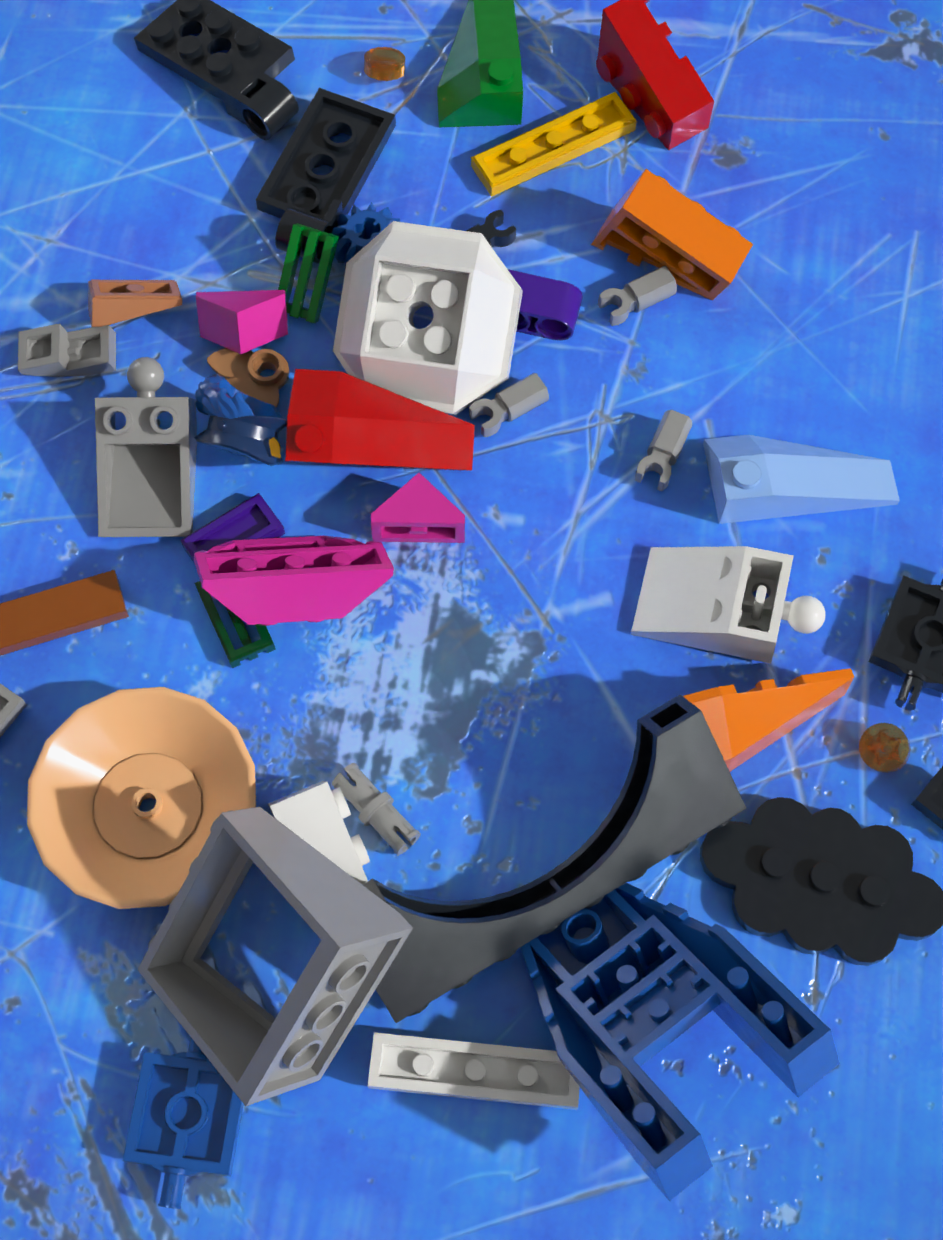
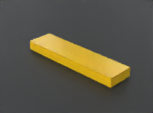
[471,91,637,197]

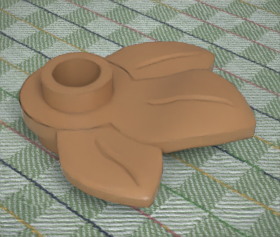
[207,348,290,408]

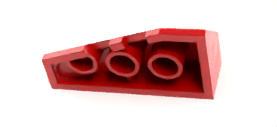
[285,369,475,470]

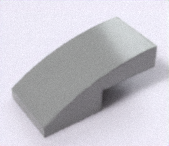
[18,323,116,377]

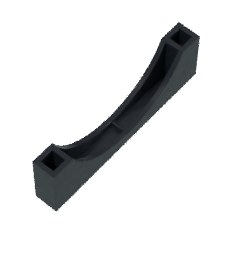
[363,695,747,1023]

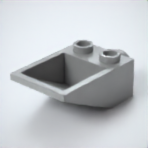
[95,357,197,537]

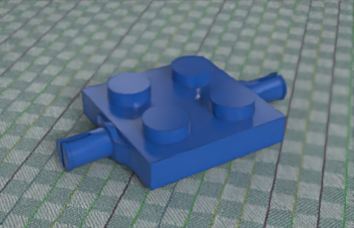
[123,1038,244,1210]

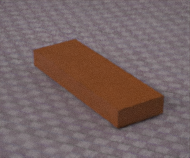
[0,570,129,656]

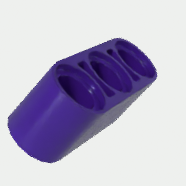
[508,269,583,341]

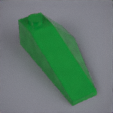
[437,0,523,128]

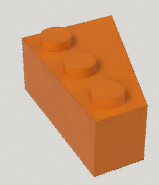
[591,169,753,300]

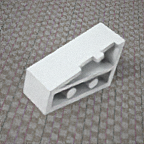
[268,781,370,885]

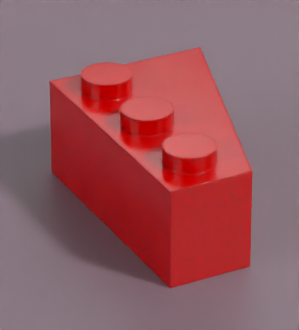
[596,0,714,150]

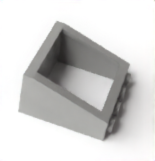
[137,807,413,1106]

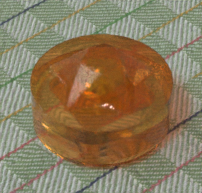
[364,47,405,81]
[859,723,911,773]

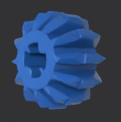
[332,202,400,269]

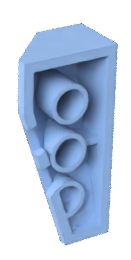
[703,435,900,524]

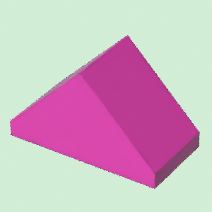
[196,290,288,354]
[371,473,465,543]

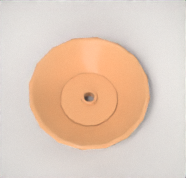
[27,687,256,909]

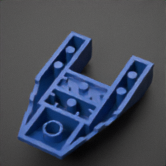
[520,883,840,1201]

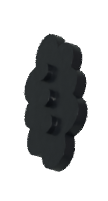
[700,797,943,966]

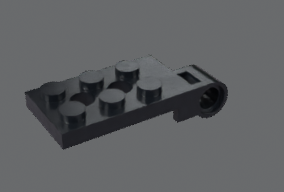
[134,0,299,140]
[256,88,396,264]

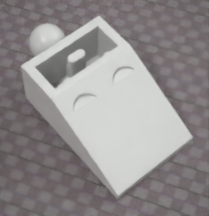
[631,546,826,663]

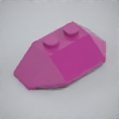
[194,535,394,626]

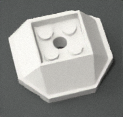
[333,221,523,415]

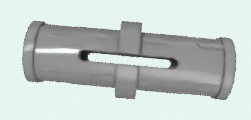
[332,763,421,856]

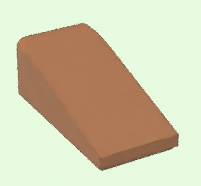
[88,279,182,327]

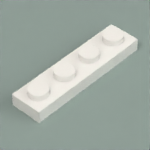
[368,1032,580,1110]

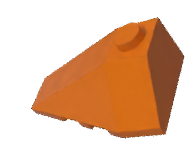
[683,668,854,772]

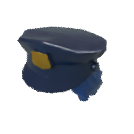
[194,374,287,466]

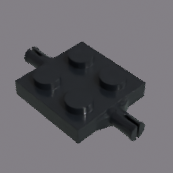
[868,576,943,711]

